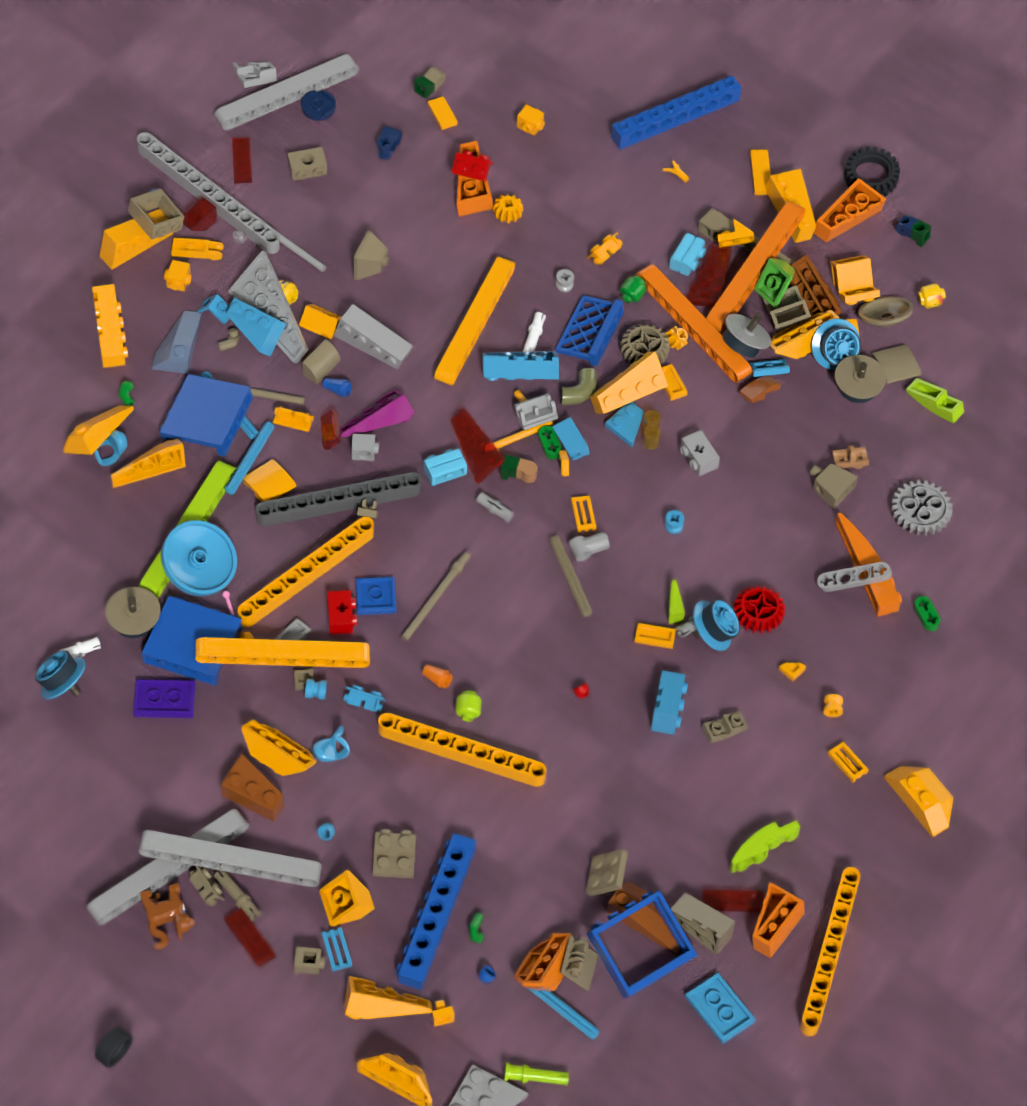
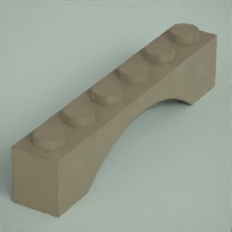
[698,208,795,266]

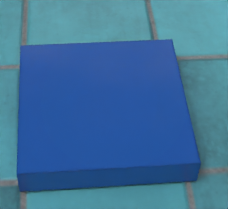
[356,577,397,615]

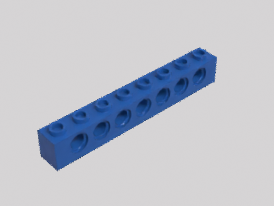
[611,75,742,150]
[396,833,477,991]

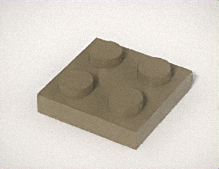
[586,849,628,896]

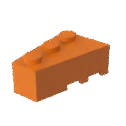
[752,882,805,959]

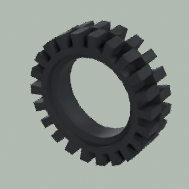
[844,146,900,197]

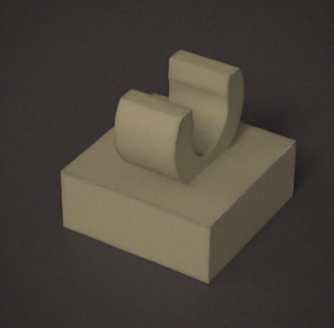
[357,499,379,519]

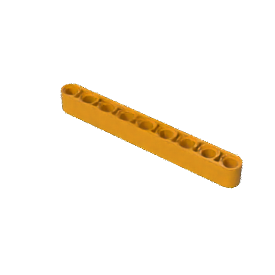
[434,256,516,386]
[238,517,374,627]
[195,637,370,668]
[378,713,547,787]
[800,867,861,1036]

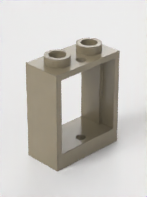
[128,188,184,240]

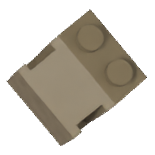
[763,285,811,331]

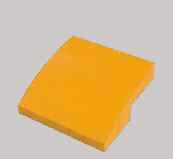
[243,459,296,502]

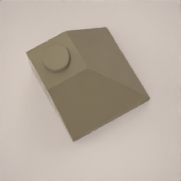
[354,231,390,280]

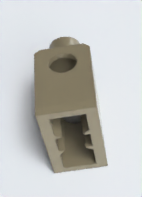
[810,464,858,509]

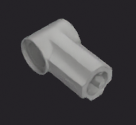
[569,532,610,562]

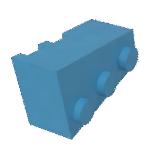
[226,298,286,357]
[651,670,688,735]

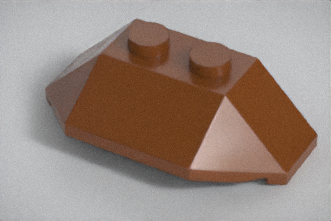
[788,254,842,315]

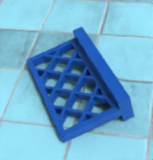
[556,295,624,366]

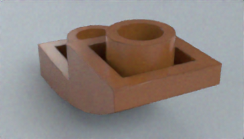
[739,375,781,403]

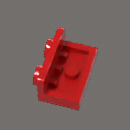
[451,150,494,182]

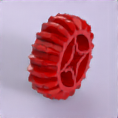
[733,584,786,635]

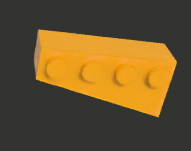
[765,169,816,243]

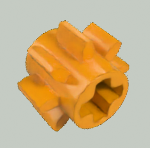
[666,326,688,350]

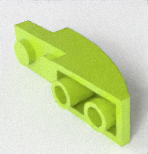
[730,820,801,873]

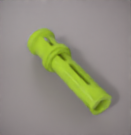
[504,1062,569,1086]

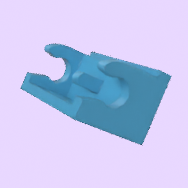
[552,417,590,461]

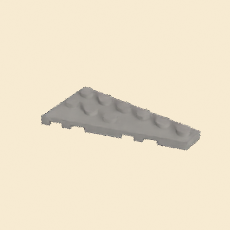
[228,250,309,363]

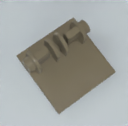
[560,936,598,992]

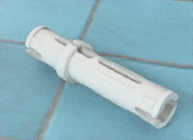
[523,312,546,352]

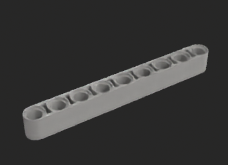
[214,54,359,130]
[87,809,249,925]
[139,830,322,887]

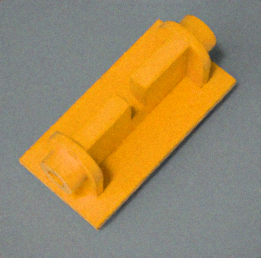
[587,232,623,265]
[273,406,314,432]

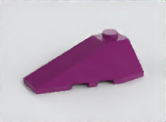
[337,388,415,437]

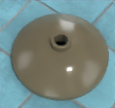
[858,297,913,328]

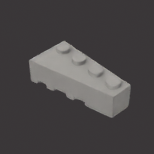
[334,304,413,369]

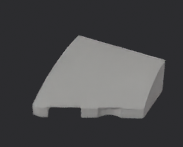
[232,62,277,88]

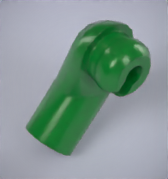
[118,381,135,406]
[469,913,484,944]

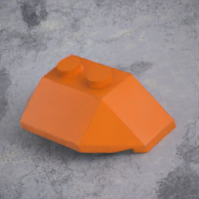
[513,933,573,992]

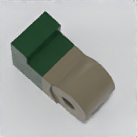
[414,66,446,99]

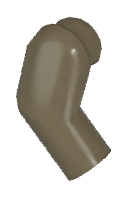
[218,328,240,352]

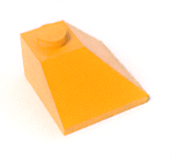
[319,870,375,926]

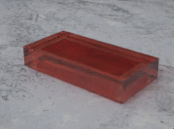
[320,409,341,450]

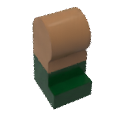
[501,455,538,483]

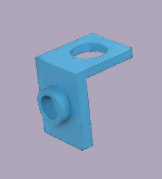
[197,294,229,324]

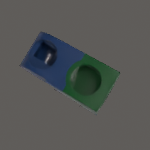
[895,215,932,247]

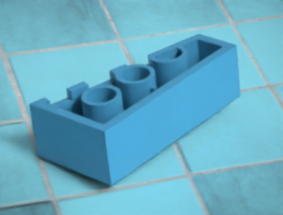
[482,351,559,381]

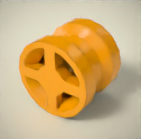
[823,694,843,717]

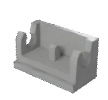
[514,393,558,430]

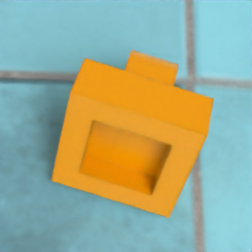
[432,1000,455,1027]

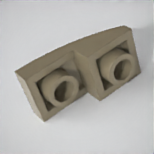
[702,711,748,743]

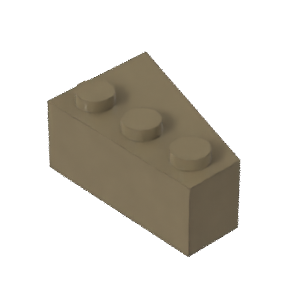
[671,893,735,955]

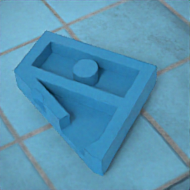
[605,402,644,447]

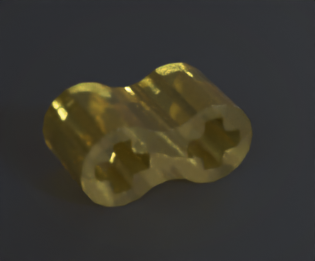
[643,410,661,450]

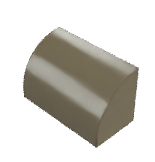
[302,339,340,384]

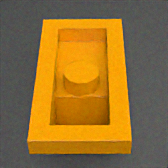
[717,219,755,248]

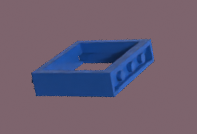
[587,891,697,999]

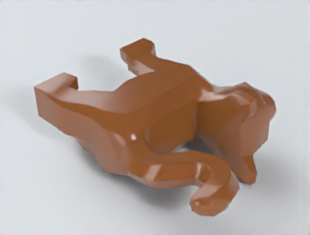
[140,883,195,950]

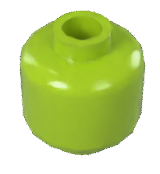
[455,691,482,722]

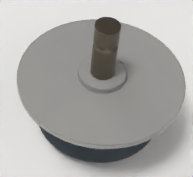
[723,313,771,357]

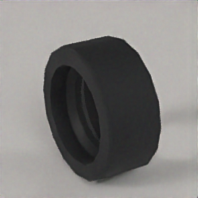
[94,1026,133,1068]

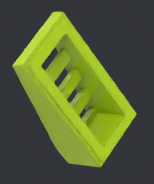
[668,579,685,624]

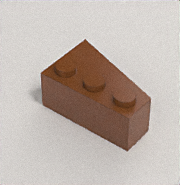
[221,754,284,822]

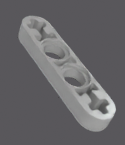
[817,562,892,592]

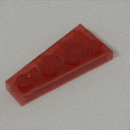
[685,245,732,307]

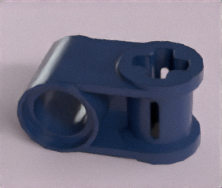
[377,126,403,160]

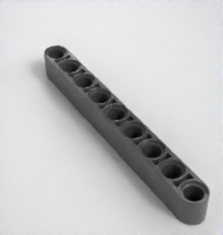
[256,472,421,526]

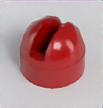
[572,683,590,699]

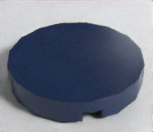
[301,90,336,121]

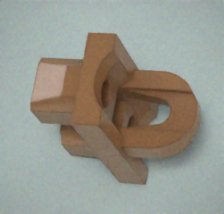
[832,445,869,470]

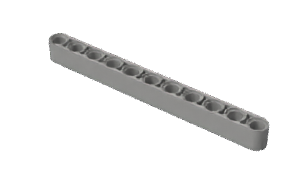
[137,132,280,254]

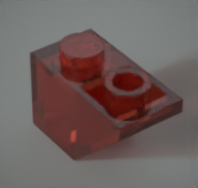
[183,198,217,231]

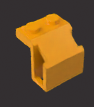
[830,255,880,305]

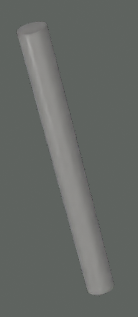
[274,229,326,272]

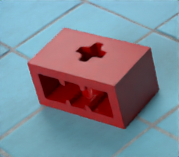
[327,590,357,635]

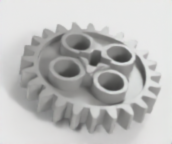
[891,480,953,536]

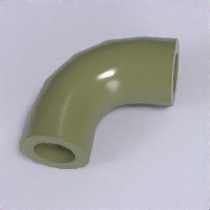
[560,368,597,405]

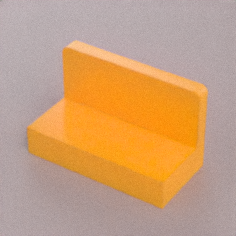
[299,304,342,339]

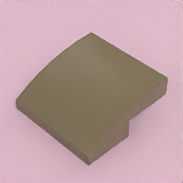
[873,344,921,384]

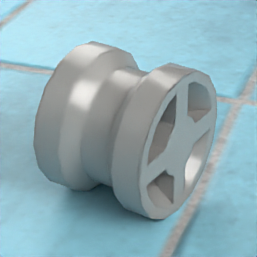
[556,269,574,292]

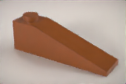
[607,881,680,955]

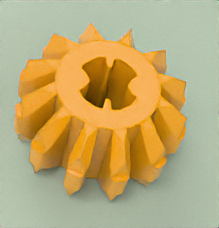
[493,193,523,224]

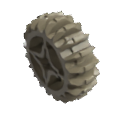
[620,323,670,365]

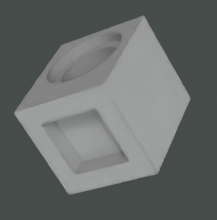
[352,434,379,461]

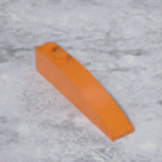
[835,513,902,617]

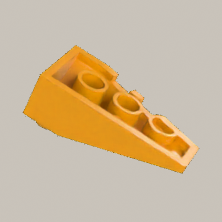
[344,976,432,1019]

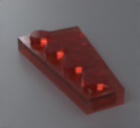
[451,408,506,484]

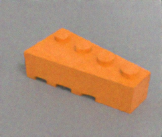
[457,141,493,217]
[814,178,886,243]

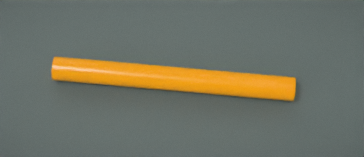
[484,421,553,453]

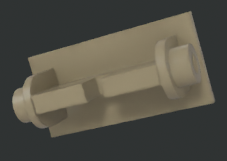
[189,866,225,907]

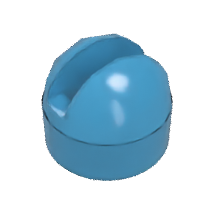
[317,823,335,841]

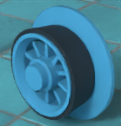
[811,319,861,370]
[693,599,740,651]
[35,650,86,700]

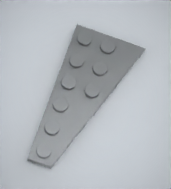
[449,1065,529,1106]

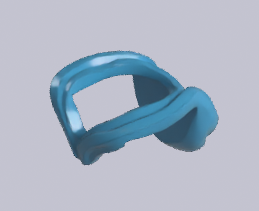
[94,430,127,466]
[312,726,350,762]

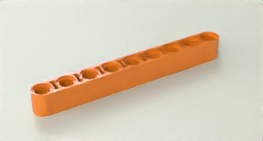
[706,201,805,333]
[636,264,752,383]

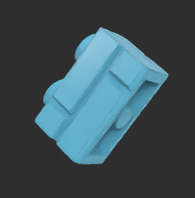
[669,233,706,276]
[423,449,467,486]

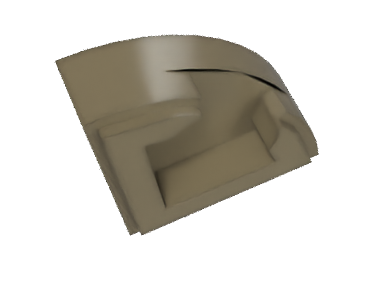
[294,669,314,691]

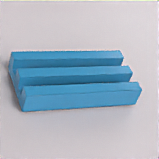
[750,359,790,377]
[321,927,352,972]

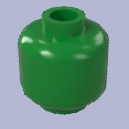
[620,276,647,303]

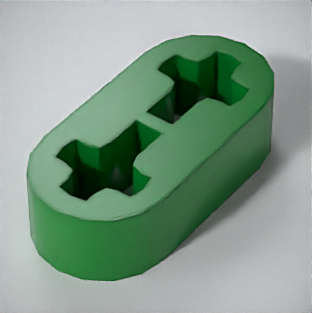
[538,426,561,460]
[914,596,941,631]

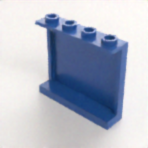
[160,374,253,456]
[142,596,242,686]

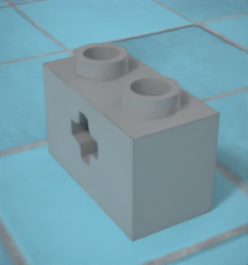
[680,430,720,476]

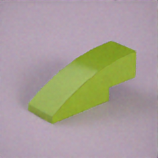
[906,378,964,423]

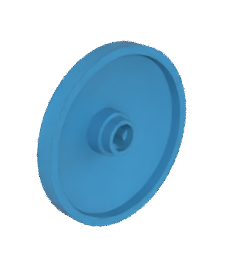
[161,520,237,596]

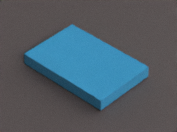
[685,972,756,1045]

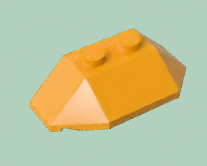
[769,310,839,359]
[241,719,317,776]
[884,766,953,838]
[357,1053,432,1106]

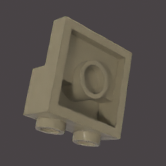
[373,829,416,878]

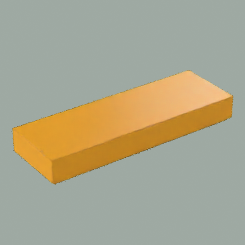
[750,150,771,195]

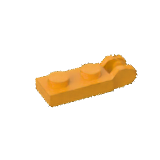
[171,238,224,260]

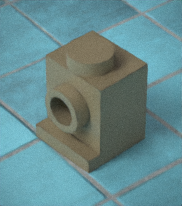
[294,947,325,975]

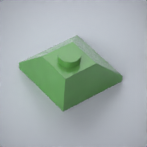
[754,258,795,308]

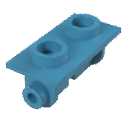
[343,685,386,713]

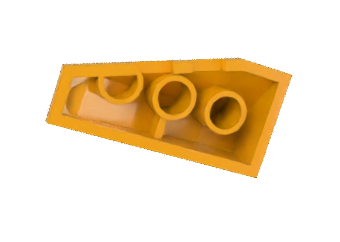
[63,405,134,455]
[111,439,186,488]

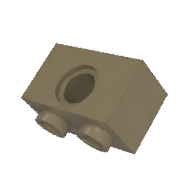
[287,147,327,181]

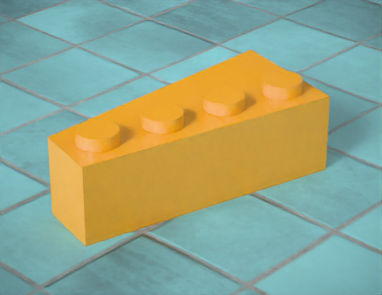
[99,209,173,270]
[92,284,128,368]
[590,351,668,414]

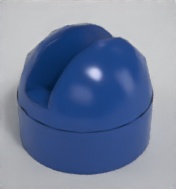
[478,965,497,984]

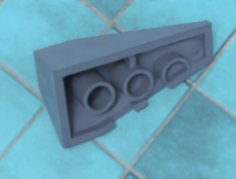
[152,310,202,374]

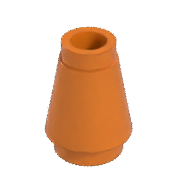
[422,665,453,688]

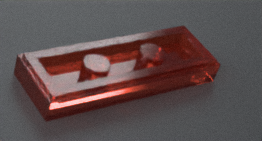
[232,137,252,184]
[702,890,764,912]
[224,908,276,969]

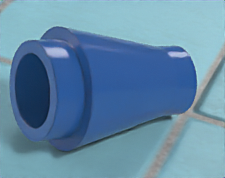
[323,378,352,397]

